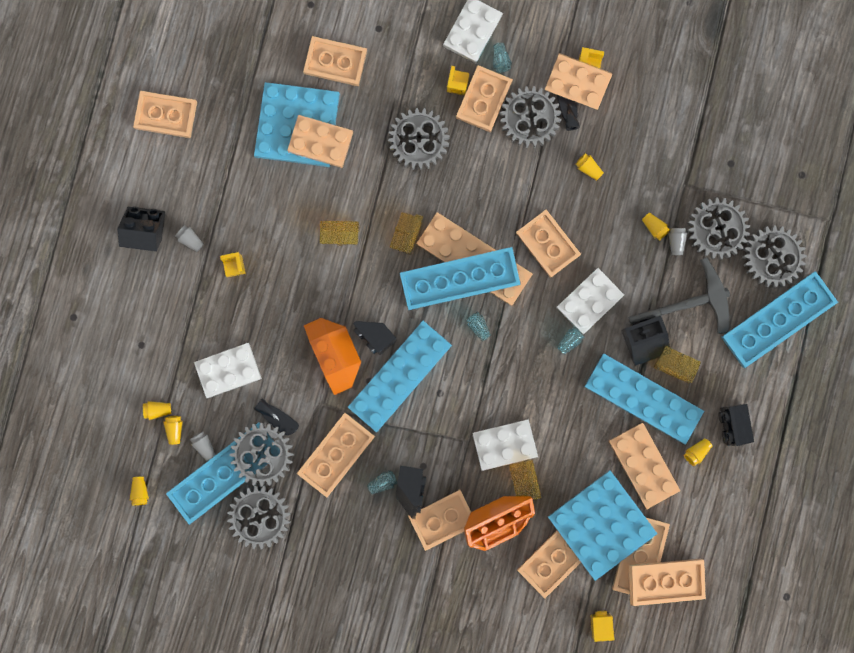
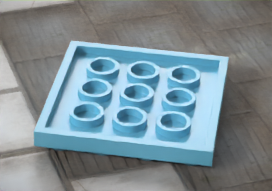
[254,82,340,167]
[548,470,657,581]

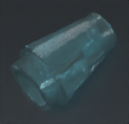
[493,43,512,73]
[466,312,491,341]
[557,327,585,355]
[367,470,397,495]

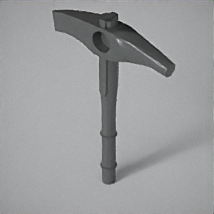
[628,257,730,334]

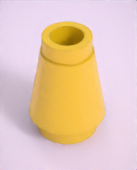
[575,153,604,181]
[642,213,670,241]
[143,401,171,420]
[163,416,183,445]
[684,438,713,466]
[129,477,149,506]

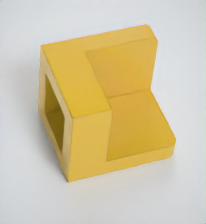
[579,47,604,68]
[447,66,469,96]
[220,252,246,277]

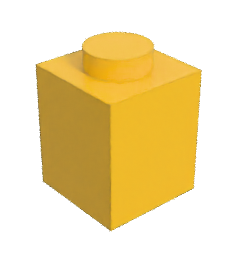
[590,611,614,642]

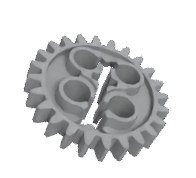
[500,86,561,148]
[388,108,450,170]
[687,197,750,260]
[742,225,807,288]
[230,423,294,487]
[227,486,291,549]

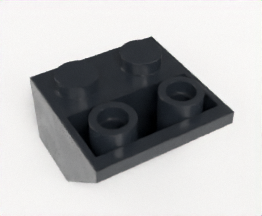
[117,206,165,252]
[621,316,671,366]
[353,321,397,355]
[718,404,754,446]
[396,465,426,519]

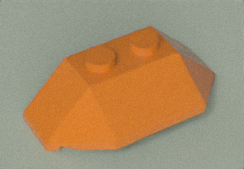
[304,318,361,395]
[464,496,535,551]

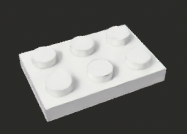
[443,0,503,64]
[556,268,624,335]
[194,343,262,399]
[472,419,538,471]

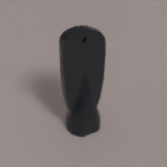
[557,95,580,131]
[254,398,299,435]

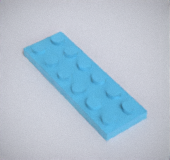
[400,247,521,310]
[721,271,838,368]
[348,321,452,432]
[584,354,704,445]
[166,422,280,525]

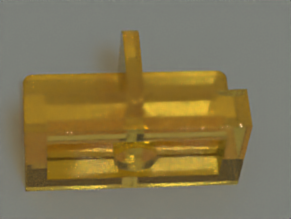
[390,212,423,255]
[320,221,360,246]
[653,347,701,384]
[509,460,541,500]

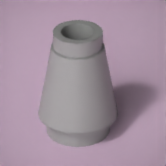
[175,225,204,252]
[668,228,687,255]
[190,431,216,461]

